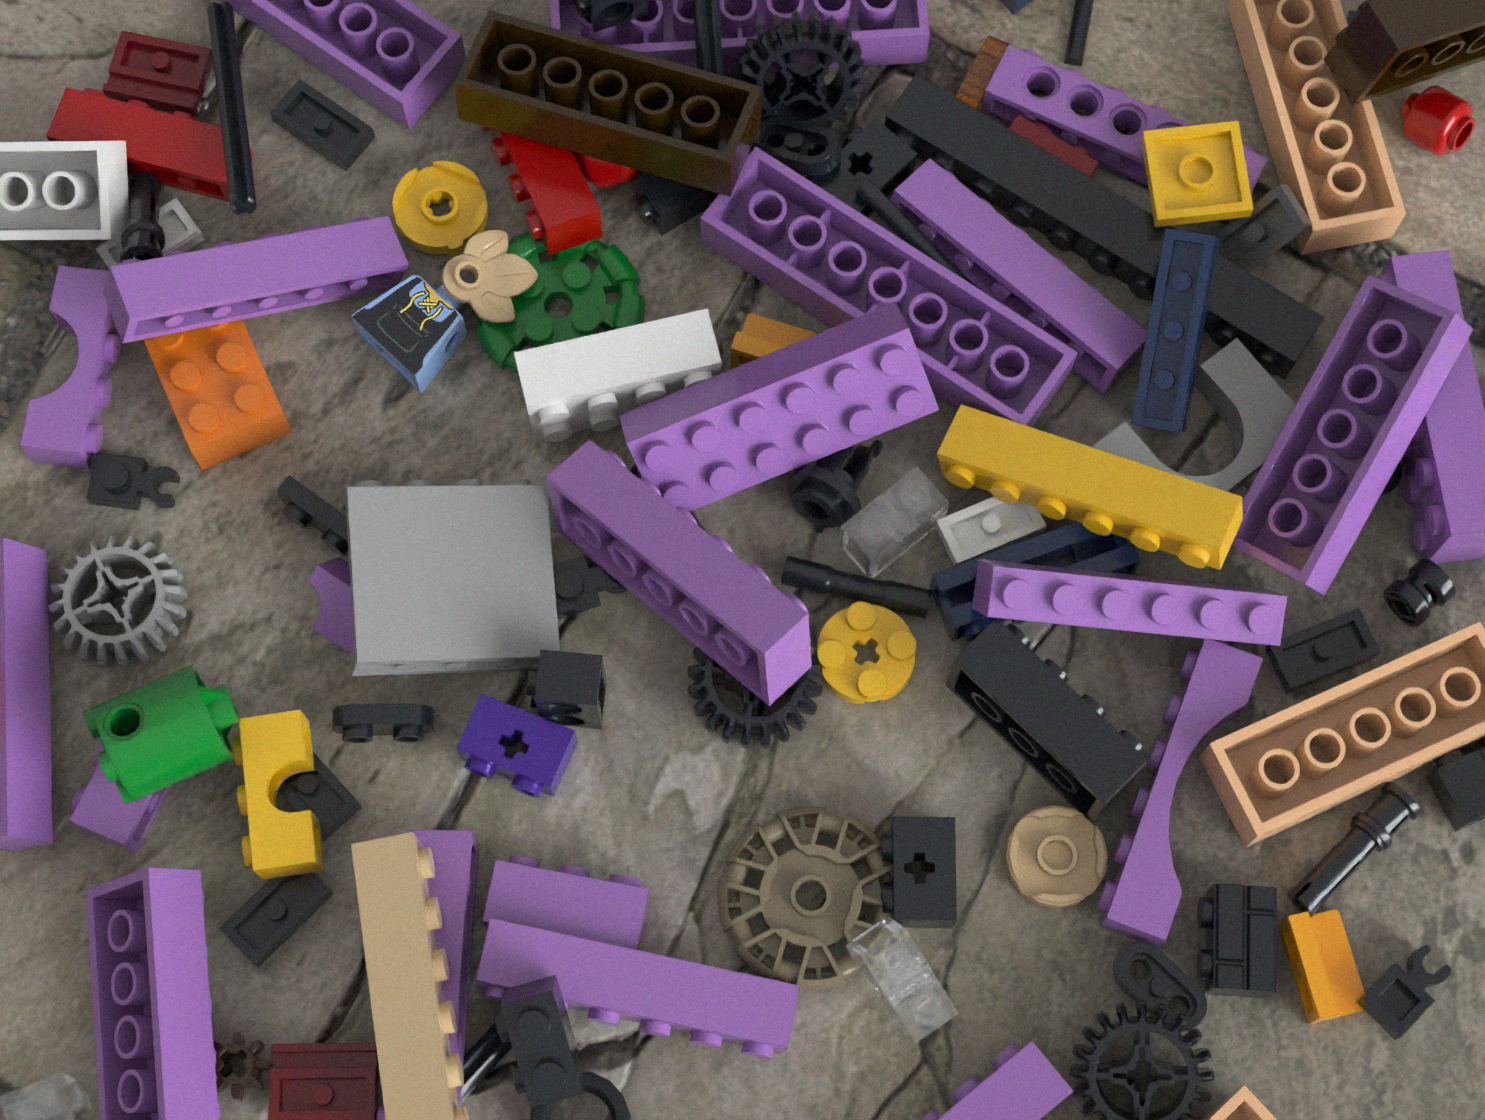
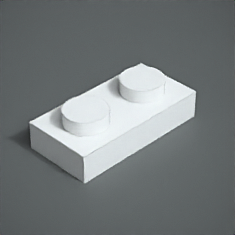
[935,496,1047,566]

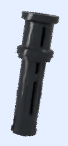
[120,171,165,262]
[1287,782,1421,917]

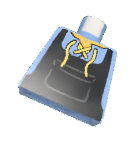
[351,275,467,393]

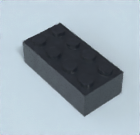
[946,618,1149,824]

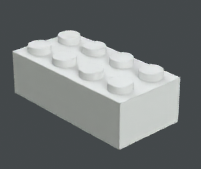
[0,141,129,240]
[514,308,722,442]

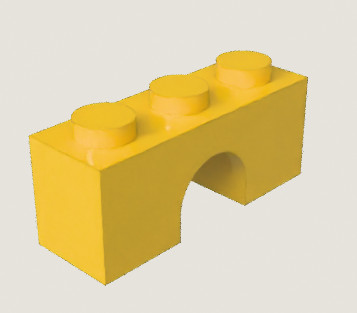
[232,709,325,880]

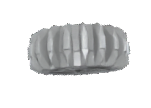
[49,534,188,668]

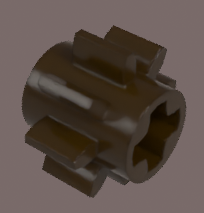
[213,1032,272,1101]

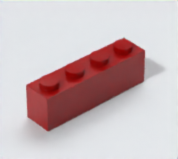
[46,87,254,202]
[479,125,602,255]

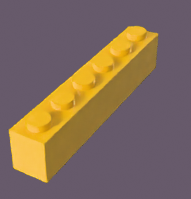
[937,404,1243,570]

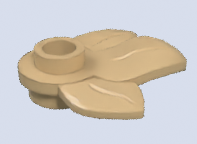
[441,230,538,323]

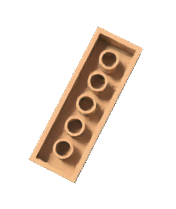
[1227,0,1406,255]
[1199,622,1485,848]

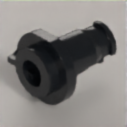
[787,440,883,533]

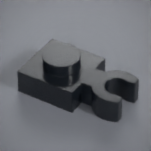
[86,452,180,511]
[553,556,628,619]
[1357,945,1451,1040]

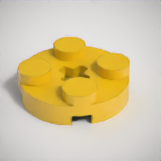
[392,160,489,257]
[817,601,916,704]

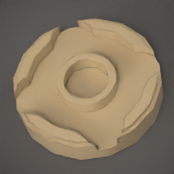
[1004,805,1108,909]

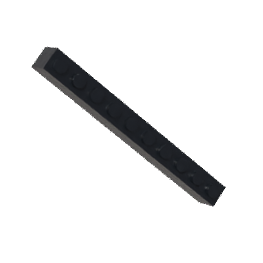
[884,74,1324,380]

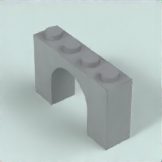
[1091,338,1296,553]

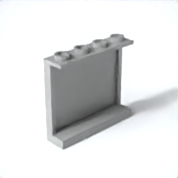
[341,479,560,676]

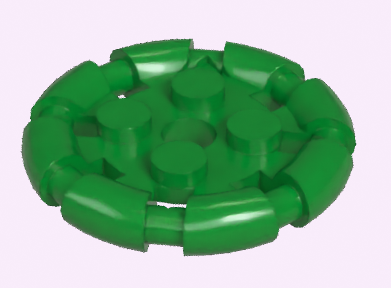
[472,231,645,380]

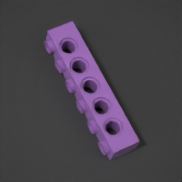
[981,45,1268,222]

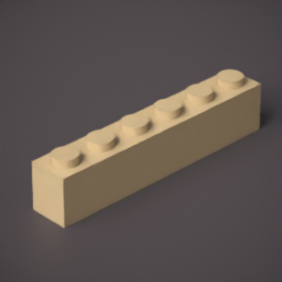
[351,832,470,1120]

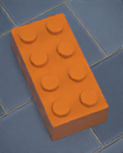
[143,247,293,471]

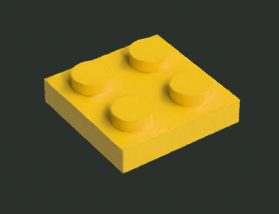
[1141,120,1254,227]

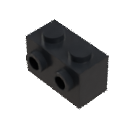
[494,975,586,1108]

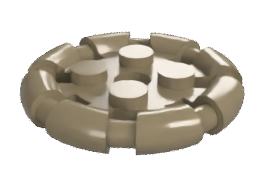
[718,806,897,991]

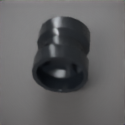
[1383,558,1455,627]

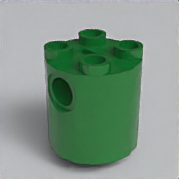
[83,664,241,804]

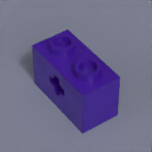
[456,693,578,798]

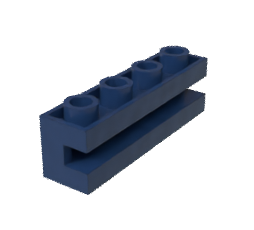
[1131,228,1220,433]
[929,522,1141,642]

